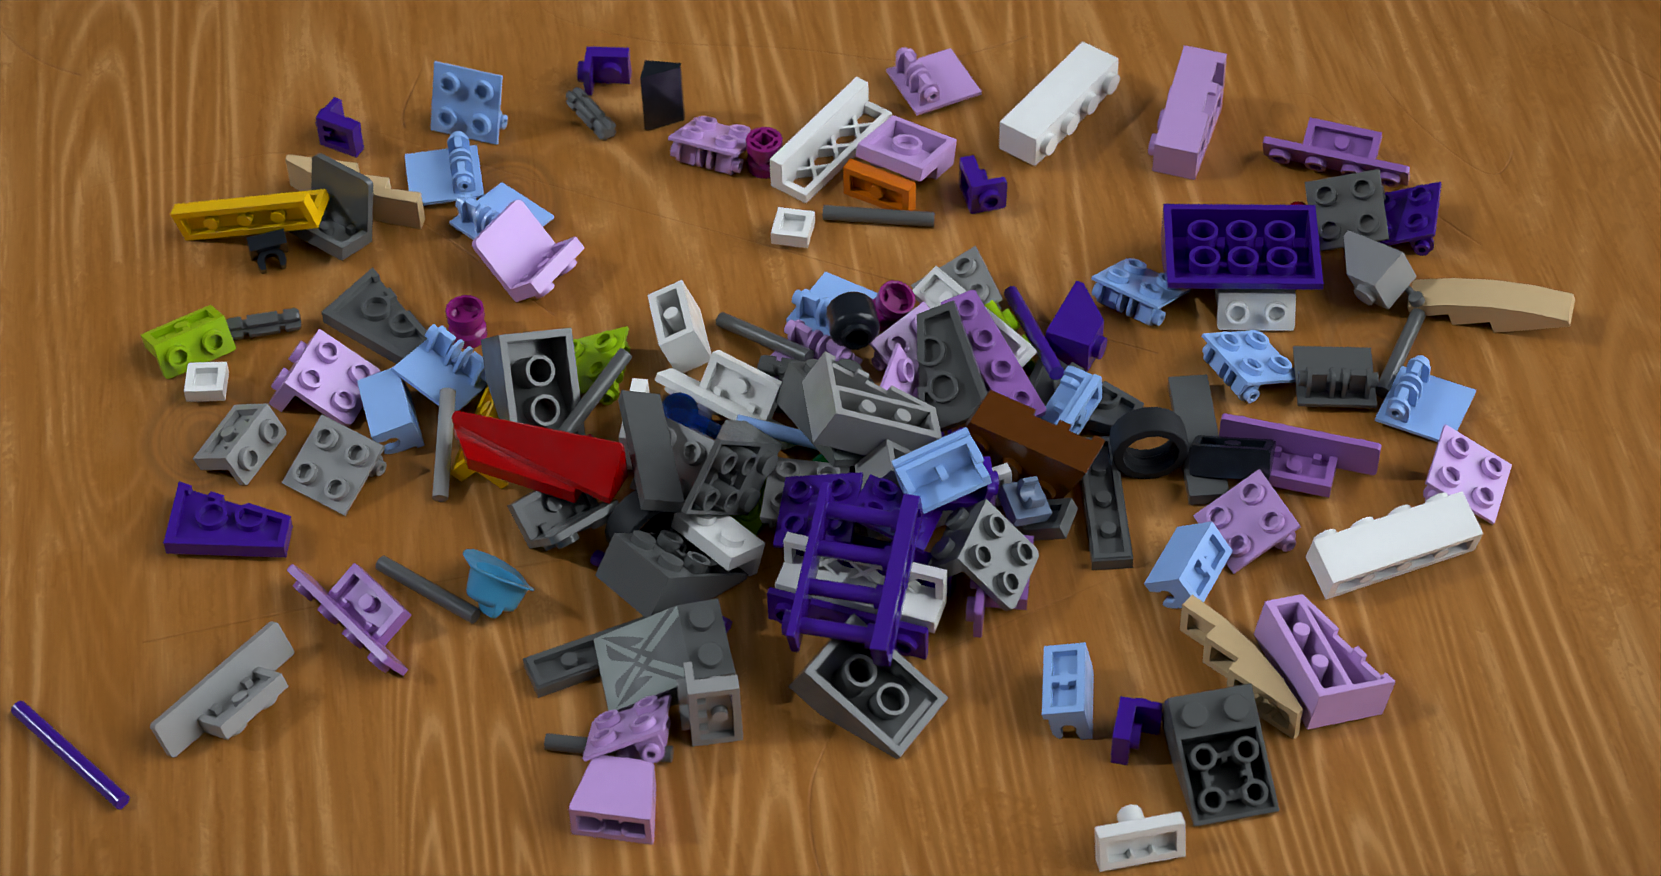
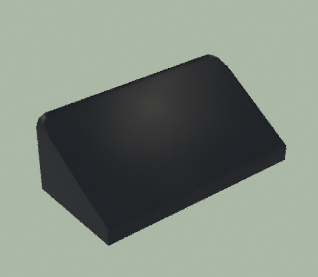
[640,60,685,130]
[1189,435,1276,480]

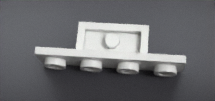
[655,350,797,450]

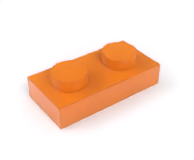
[843,158,916,211]

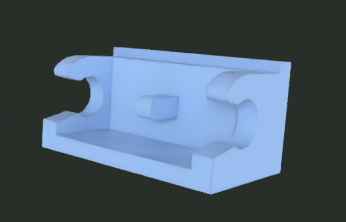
[1040,366,1102,435]
[357,367,425,454]
[891,427,992,514]
[1144,522,1233,609]
[1042,642,1094,740]

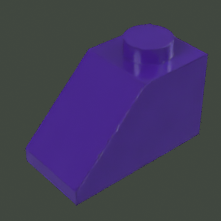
[1046,281,1107,372]

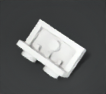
[1215,289,1296,331]
[671,511,765,576]

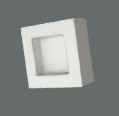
[771,207,815,248]
[184,362,229,402]

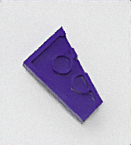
[163,482,293,557]

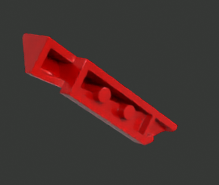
[452,410,628,504]

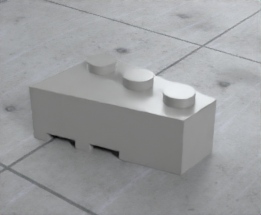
[802,351,942,456]

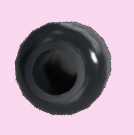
[826,292,880,350]

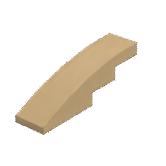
[285,154,425,229]
[1407,278,1575,333]
[1180,594,1303,739]

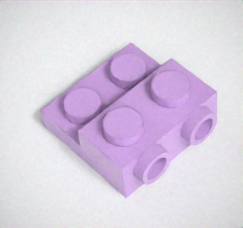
[856,115,957,182]

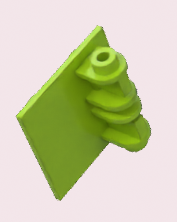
[573,326,630,405]

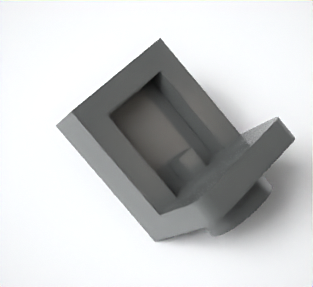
[1016,498,1078,541]

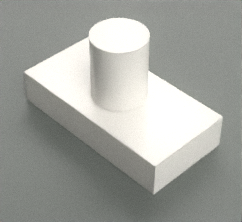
[1095,805,1186,872]

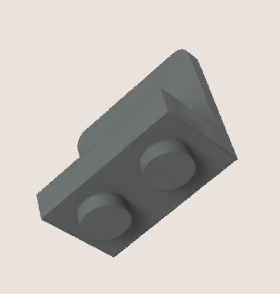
[287,153,373,261]
[507,490,619,551]
[928,499,1039,611]

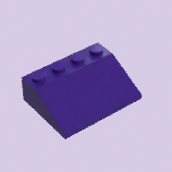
[1161,204,1323,290]

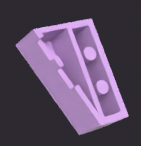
[1148,45,1227,180]
[1254,594,1396,730]

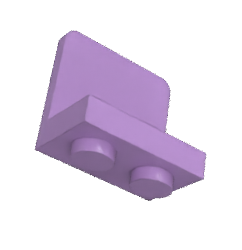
[472,200,585,302]
[268,329,381,427]

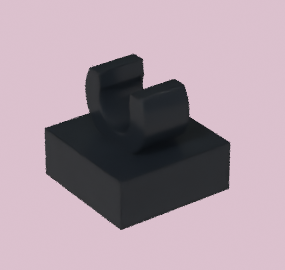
[247,228,288,274]

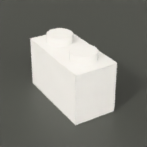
[647,280,712,373]

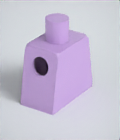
[568,744,656,845]

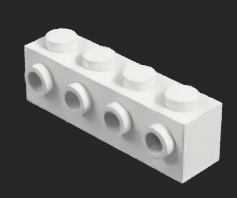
[999,42,1120,166]
[1306,491,1483,599]

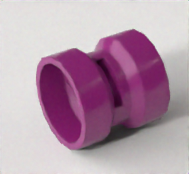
[746,127,783,179]
[873,280,916,332]
[445,295,488,349]

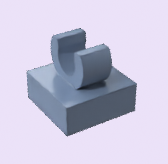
[997,476,1052,527]

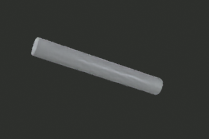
[432,388,456,502]

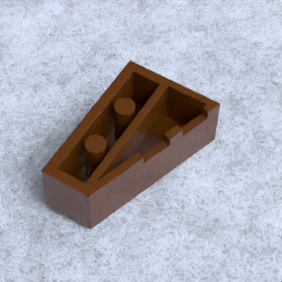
[964,390,1106,499]

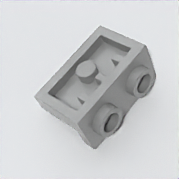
[193,403,287,485]
[677,661,743,746]

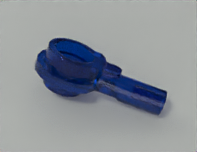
[662,392,722,440]

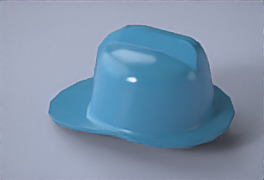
[463,549,534,619]

